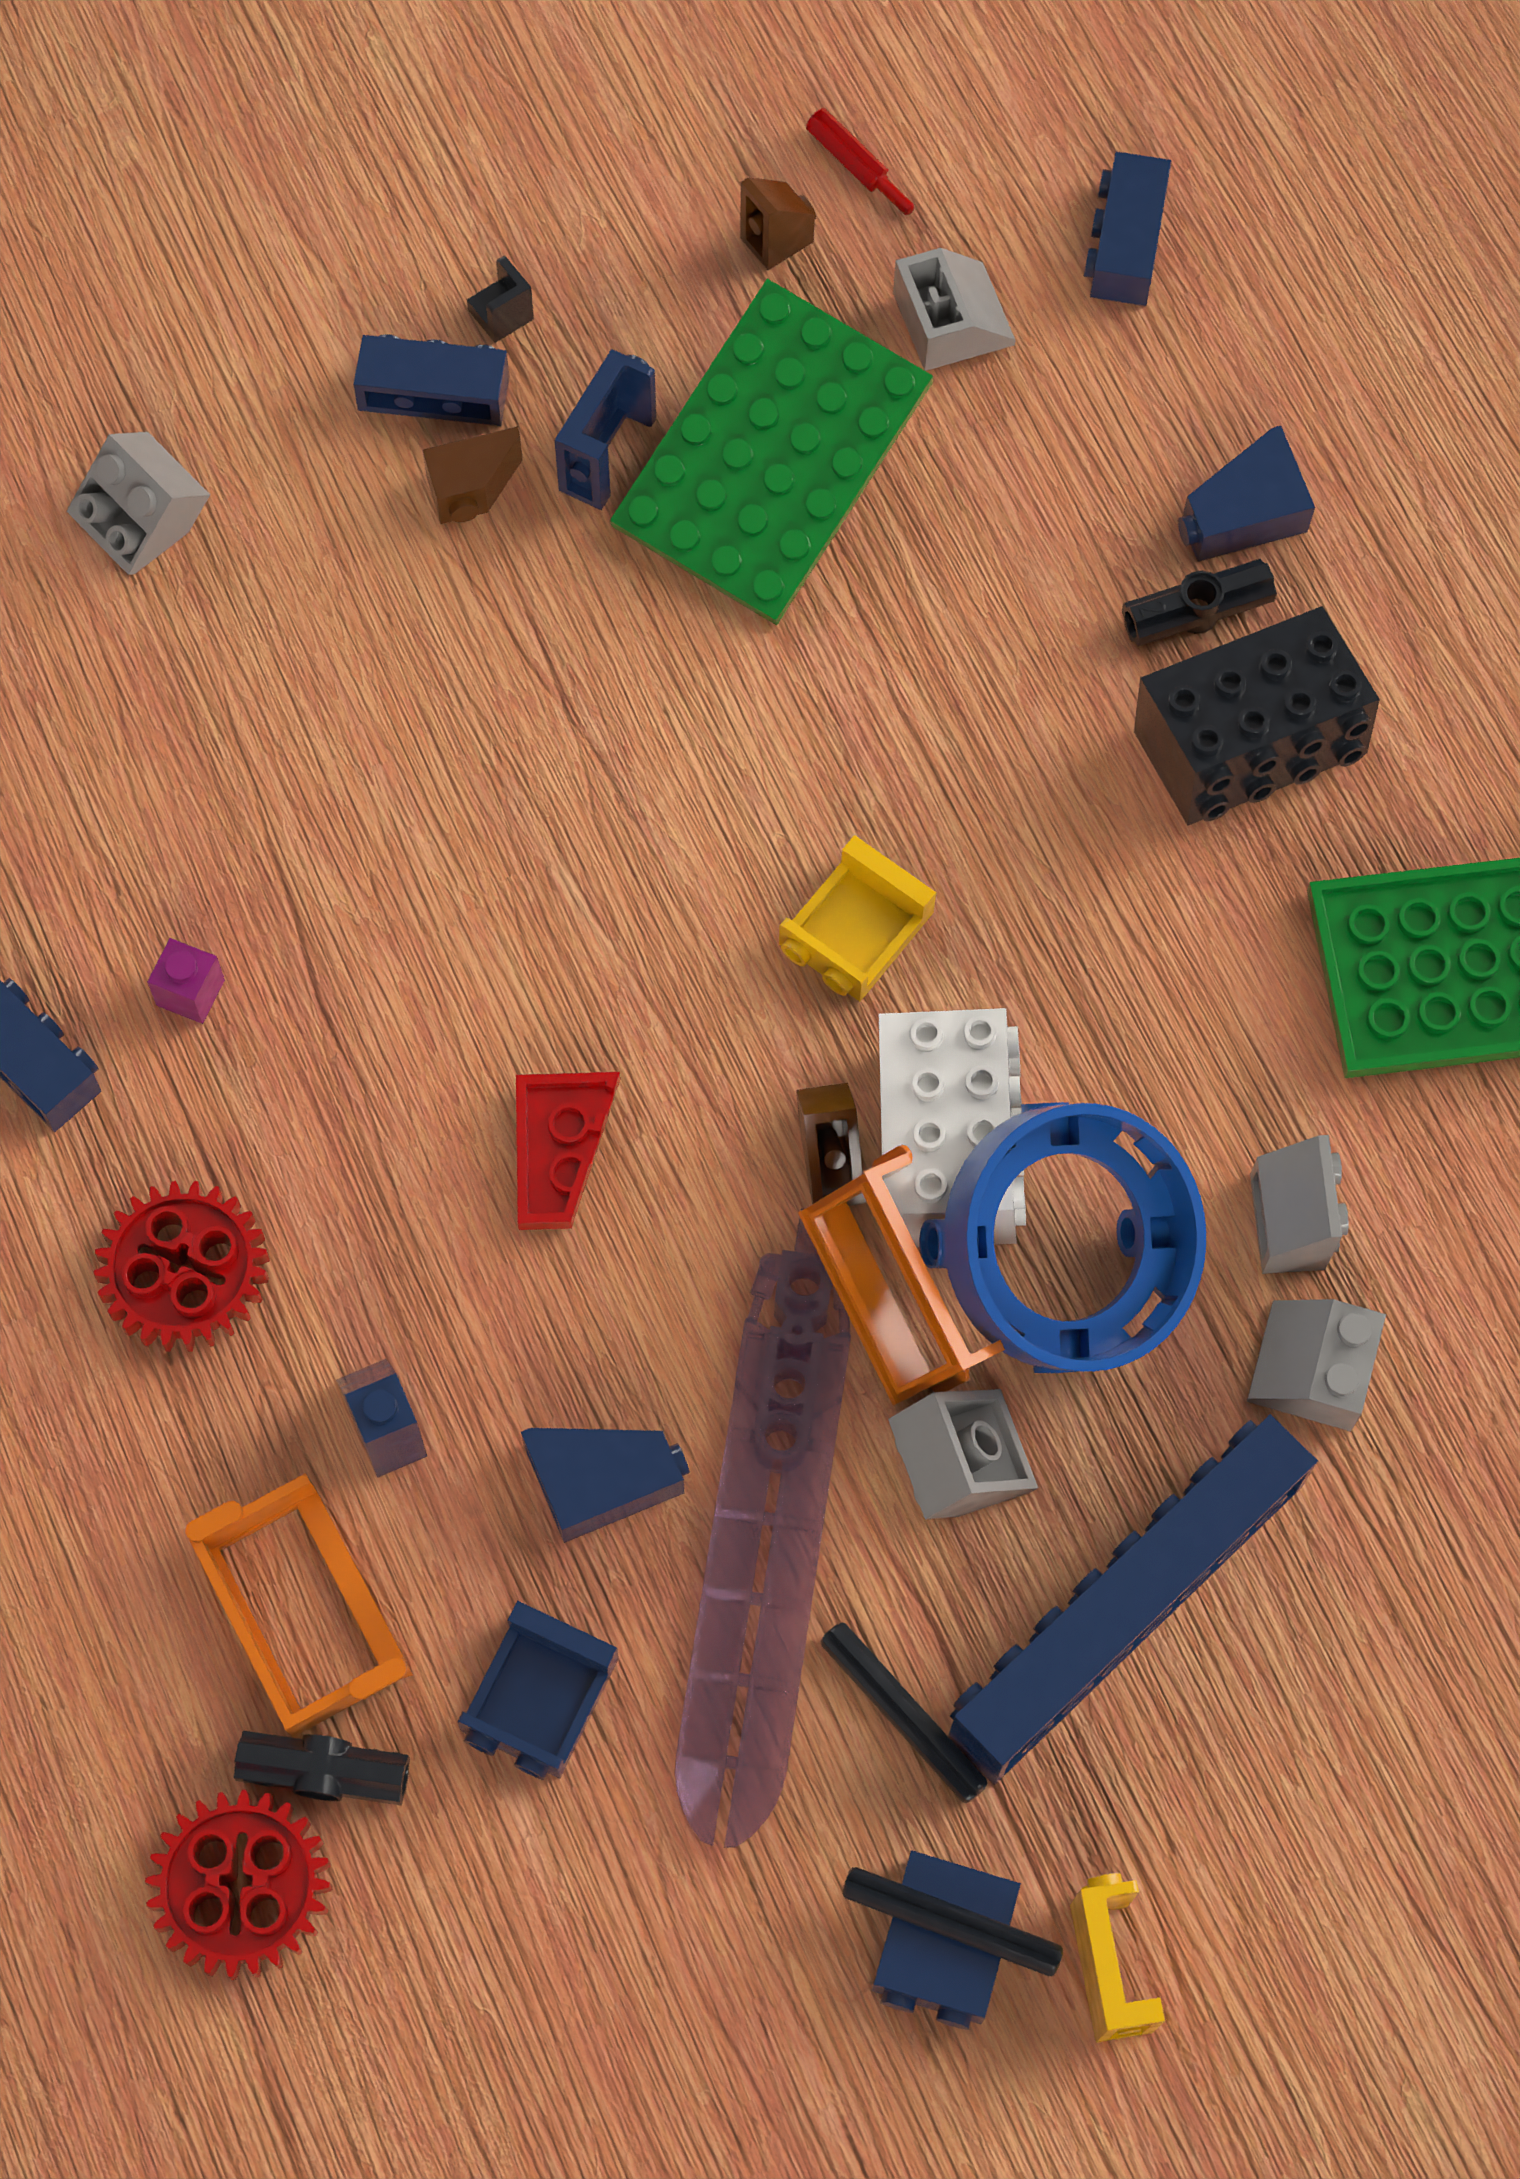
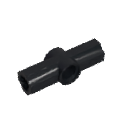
[1122,559,1277,646]
[234,1731,410,1806]

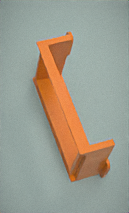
[798,1145,1005,1406]
[185,1473,413,1738]

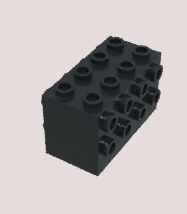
[1134,606,1380,826]

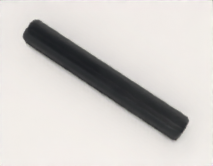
[821,1622,988,1803]
[842,1867,1063,1976]

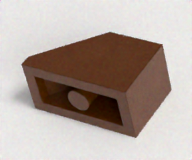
[740,177,816,270]
[423,426,523,524]
[796,1083,866,1206]

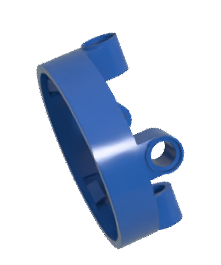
[919,1102,1206,1373]

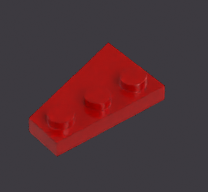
[516,1072,621,1230]

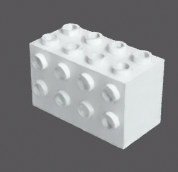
[879,1008,1026,1248]

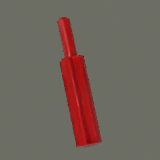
[806,108,914,215]

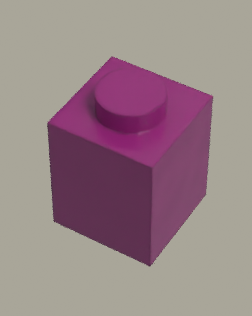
[147,938,225,1024]

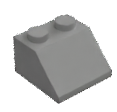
[1247,1299,1386,1432]
[888,1389,1038,1520]

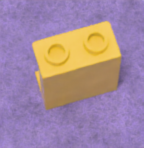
[779,835,937,1002]
[1070,1873,1165,2043]

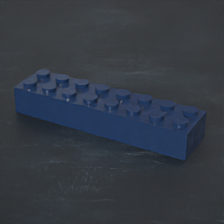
[948,1414,1318,1786]

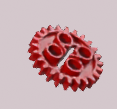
[93,1181,270,1352]
[145,1790,333,1980]

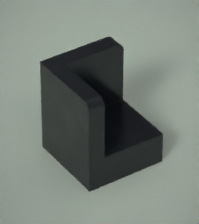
[467,255,534,343]

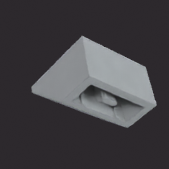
[893,248,1016,371]
[67,432,210,575]
[1250,1135,1349,1274]

